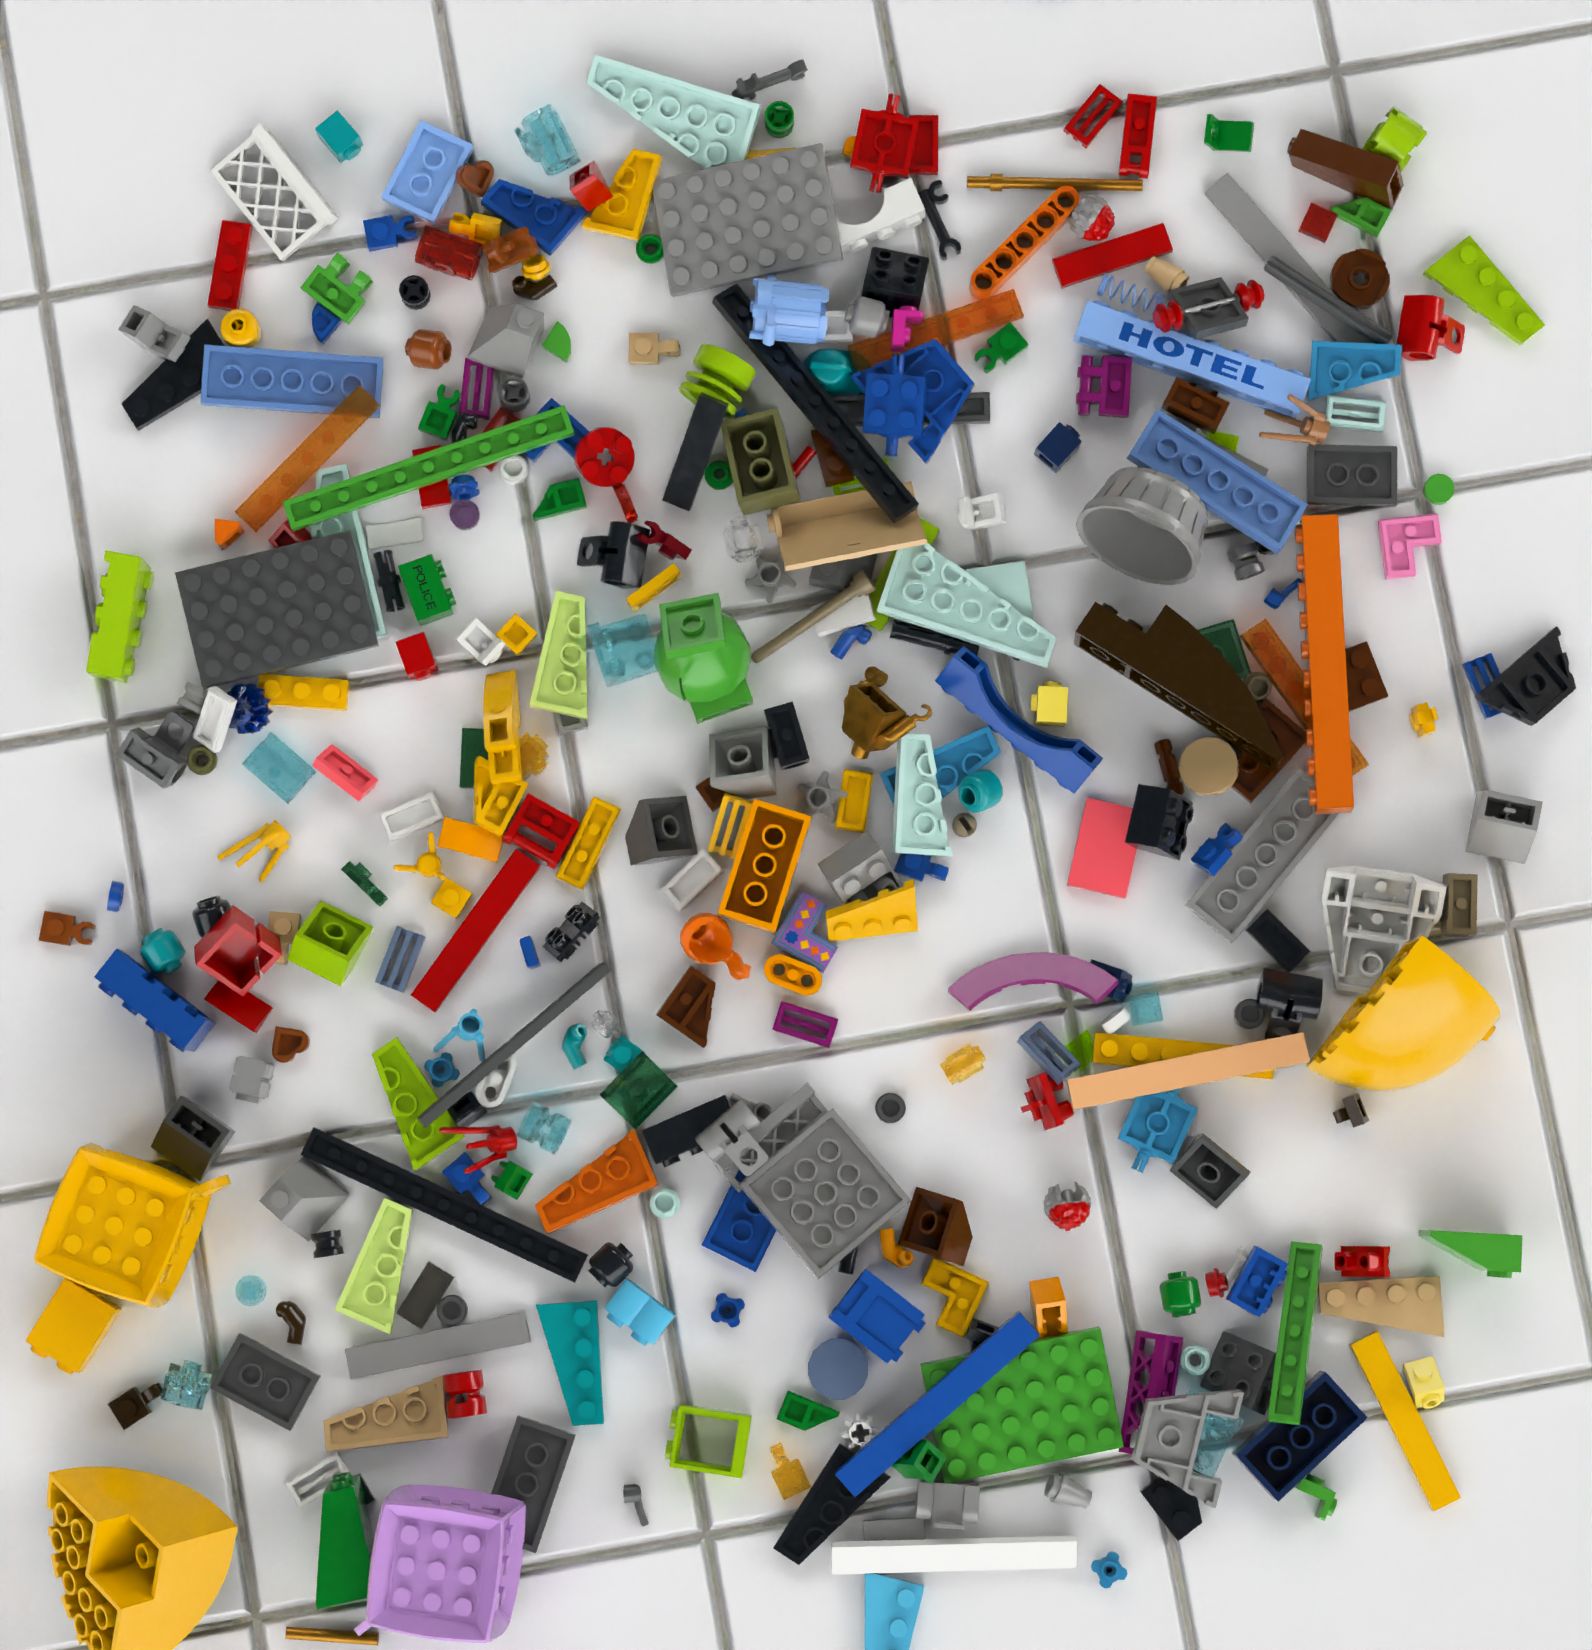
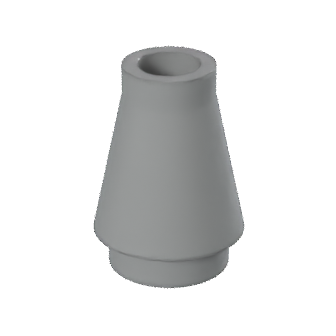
[1044,1473,1092,1509]

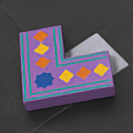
[771,891,838,973]

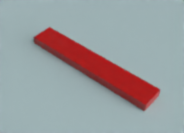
[411,849,541,1013]

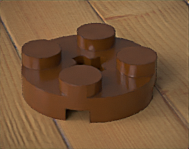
[1330,249,1390,309]

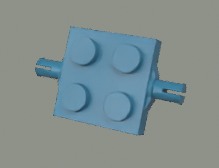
[1117,1089,1198,1173]

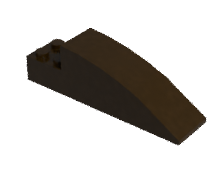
[1074,602,1283,772]

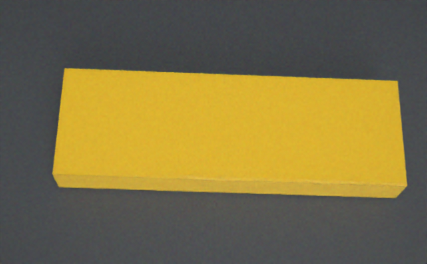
[556,796,621,890]

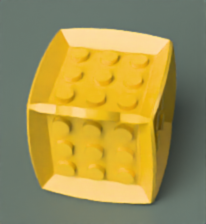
[34,1143,231,1308]

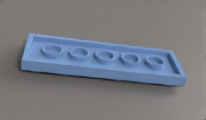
[200,344,383,418]
[1126,409,1308,554]

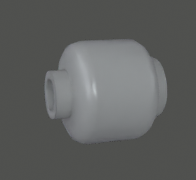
[844,296,890,339]

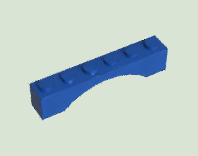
[935,646,1103,794]

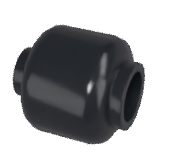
[192,896,231,938]
[588,1242,634,1287]

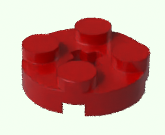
[574,427,635,487]

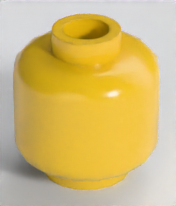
[220,309,261,348]

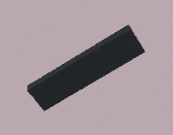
[662,392,729,511]

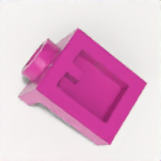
[890,306,924,352]

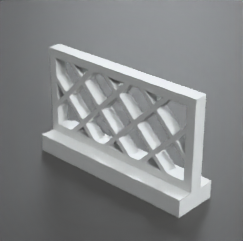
[210,123,339,262]

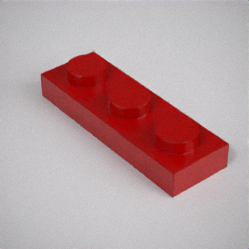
[207,220,253,311]

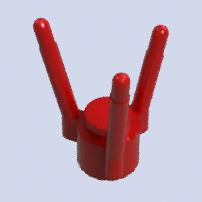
[439,1125,517,1174]

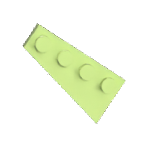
[529,591,588,720]
[335,1198,413,1334]

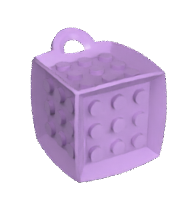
[354,1485,526,1643]

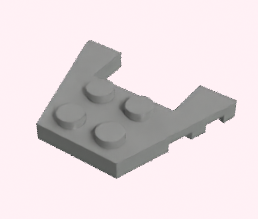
[1132,1389,1244,1508]

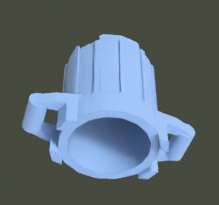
[749,275,829,346]

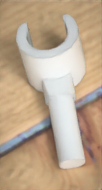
[1226,1244,1248,1284]

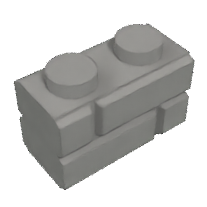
[229,1056,275,1103]

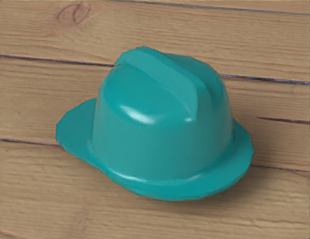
[803,349,871,396]

